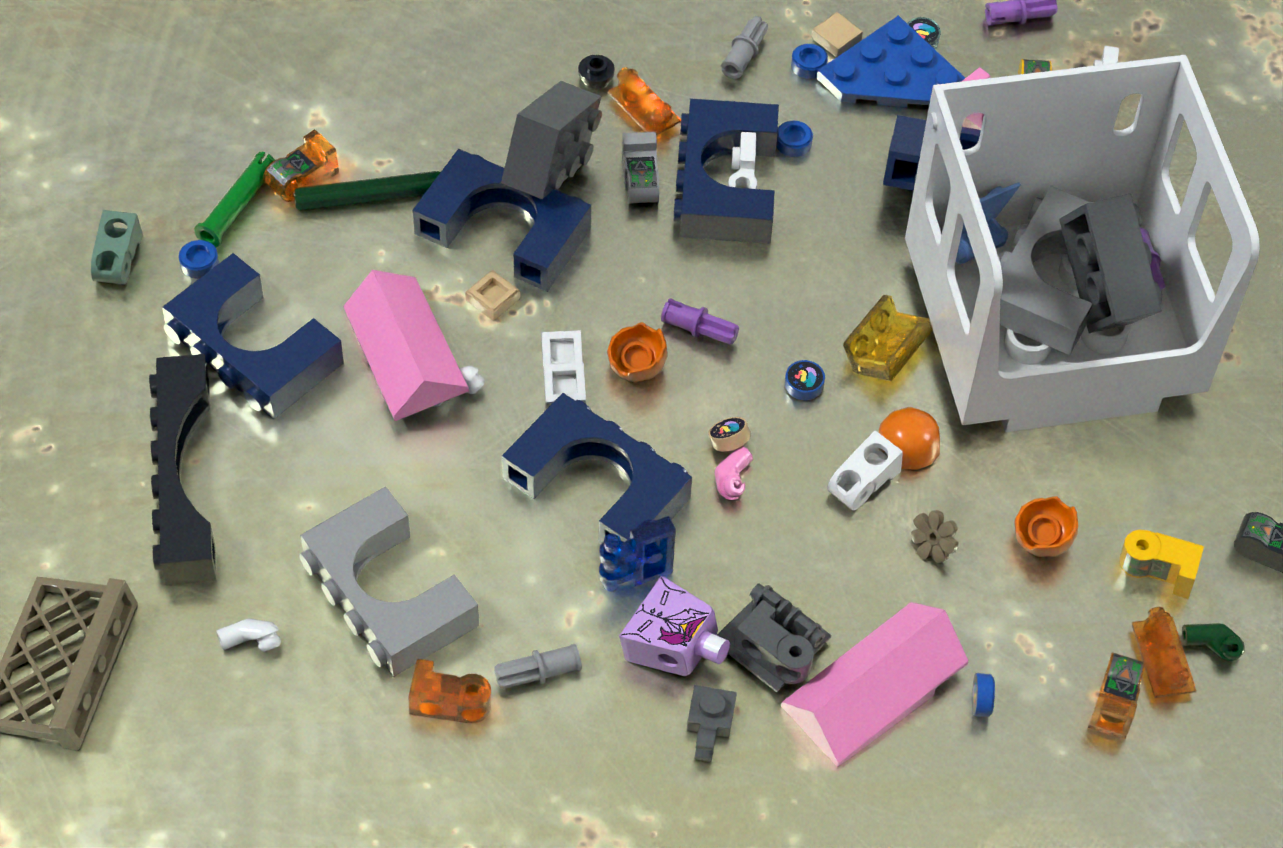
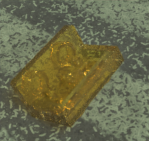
[843,295,933,381]

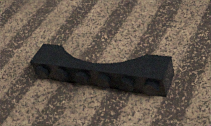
[149,354,217,585]

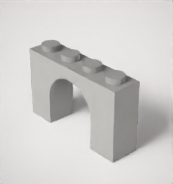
[1000,186,1092,355]
[299,486,479,677]

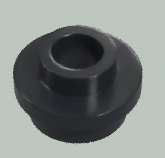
[578,55,615,89]

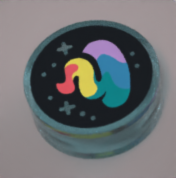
[907,17,941,49]

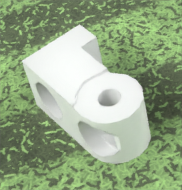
[827,430,903,510]

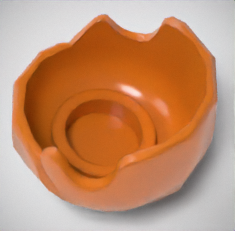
[607,322,668,382]
[879,407,940,470]
[1014,496,1078,557]

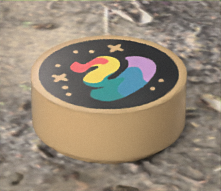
[708,417,751,452]

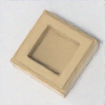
[811,12,863,57]
[465,270,520,321]

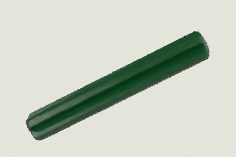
[294,171,440,210]

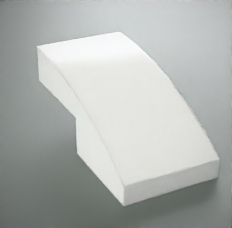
[541,330,586,404]

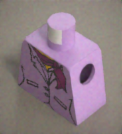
[619,576,730,676]

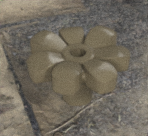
[911,510,959,563]

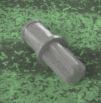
[721,16,768,79]
[494,644,582,689]

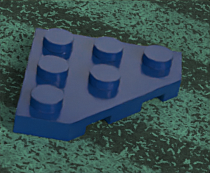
[817,15,965,108]

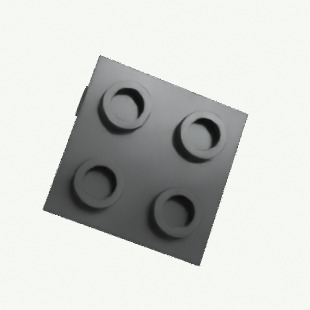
[717,583,832,692]

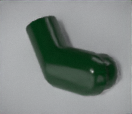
[1182,623,1245,661]

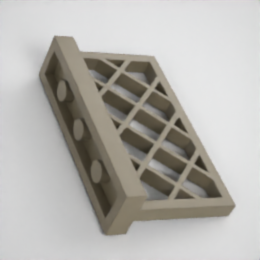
[0,577,138,750]

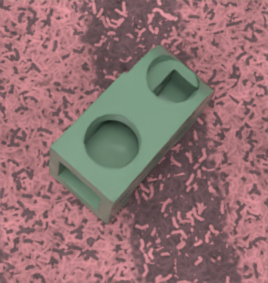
[91,210,143,285]

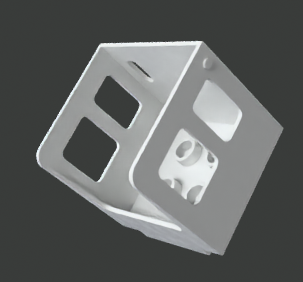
[905,55,1260,433]

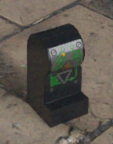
[1234,512,1283,573]

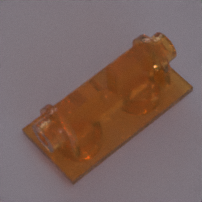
[608,67,681,136]
[1132,607,1196,698]

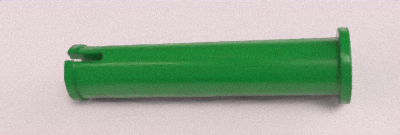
[194,152,276,248]

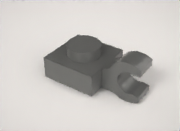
[687,685,737,762]

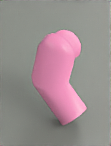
[714,446,753,500]

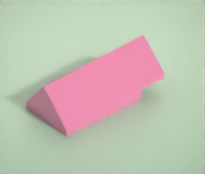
[343,270,469,421]
[781,602,969,767]

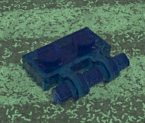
[599,516,676,592]

